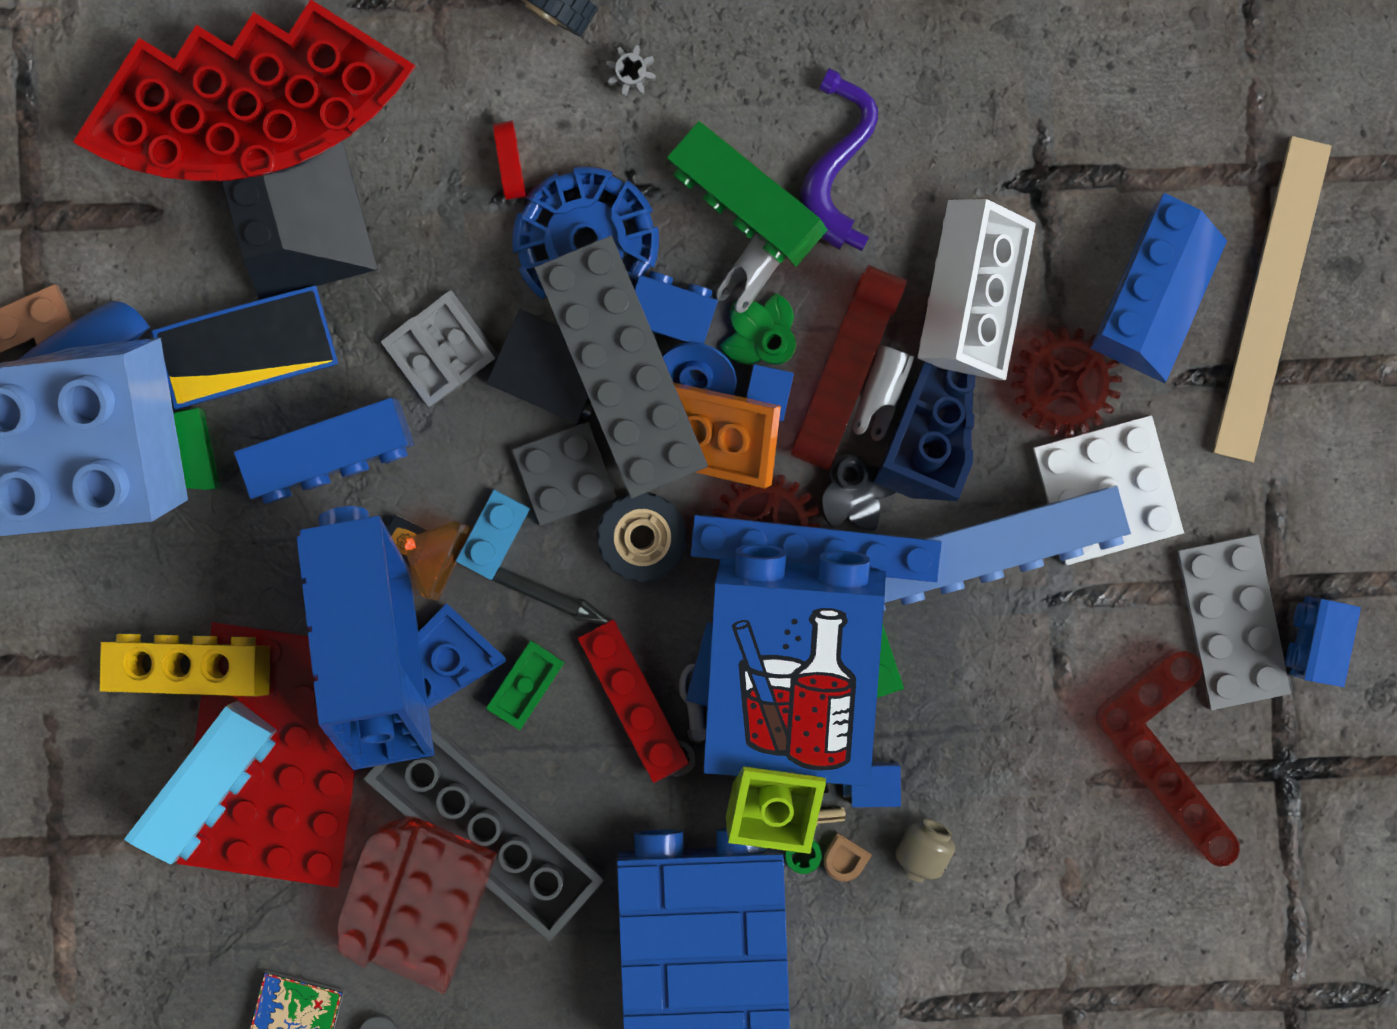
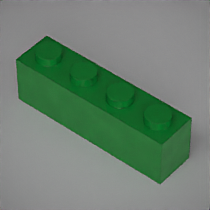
[667,121,828,267]

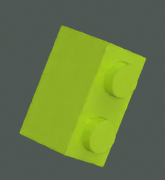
[726,767,826,854]

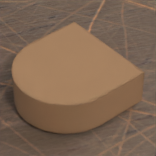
[823,832,872,882]

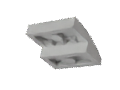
[381,291,499,407]

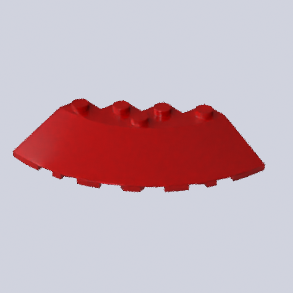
[73,0,416,181]

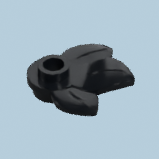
[821,454,896,531]

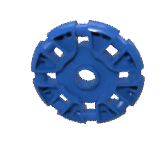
[512,166,659,301]

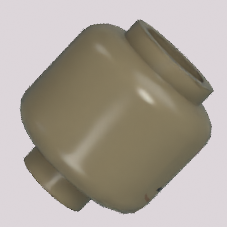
[895,819,956,882]

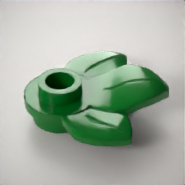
[720,293,796,365]

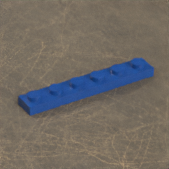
[691,515,942,583]

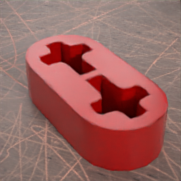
[493,120,526,200]

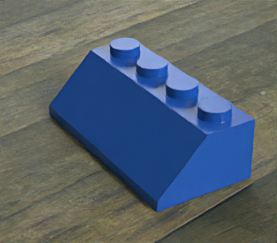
[1090,193,1227,383]

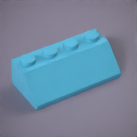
[124,701,277,864]

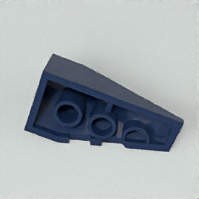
[873,361,975,501]

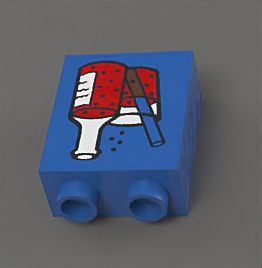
[704,544,886,786]

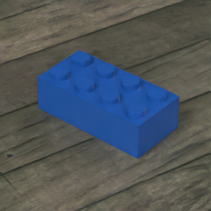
[234,398,415,504]

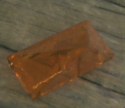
[402,521,473,601]

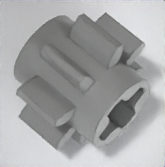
[606,45,656,97]

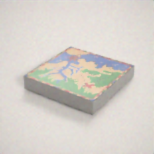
[250,970,344,1029]

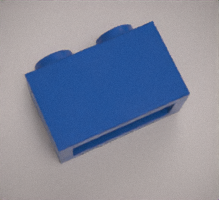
[635,271,718,344]

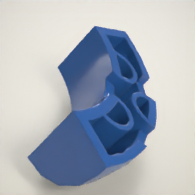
[18,301,150,360]

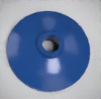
[662,343,737,395]

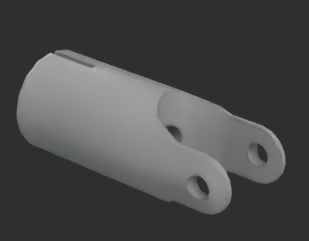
[716,234,779,313]
[852,345,914,441]

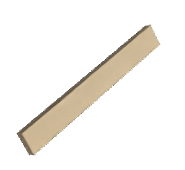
[1212,136,1332,463]

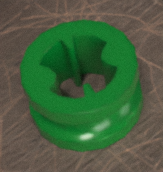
[785,839,822,874]

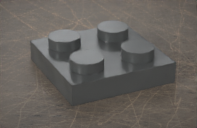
[512,422,617,526]

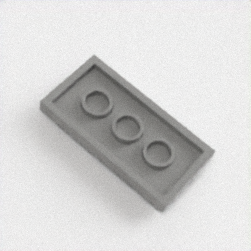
[1176,534,1291,710]

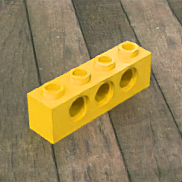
[100,634,270,696]

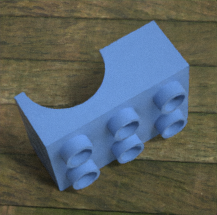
[0,338,188,536]

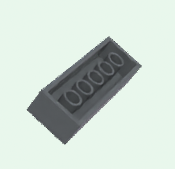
[535,235,708,499]
[364,721,605,942]

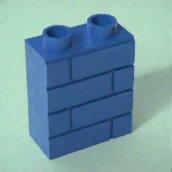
[297,506,435,770]
[617,827,790,1029]

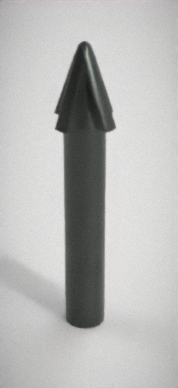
[493,567,609,624]

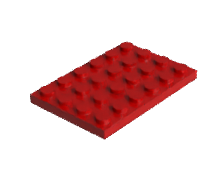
[176,622,356,888]

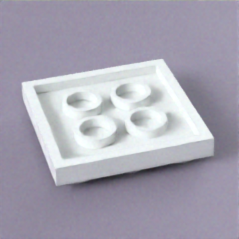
[1032,415,1184,566]

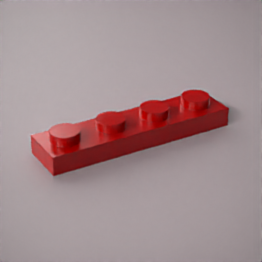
[578,619,690,783]

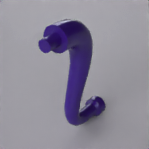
[800,68,878,251]

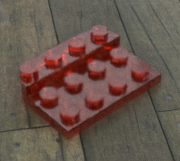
[338,816,497,995]

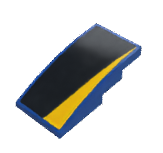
[150,286,339,410]

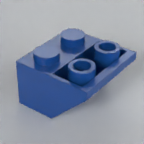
[1285,596,1361,687]

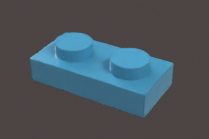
[456,489,531,580]

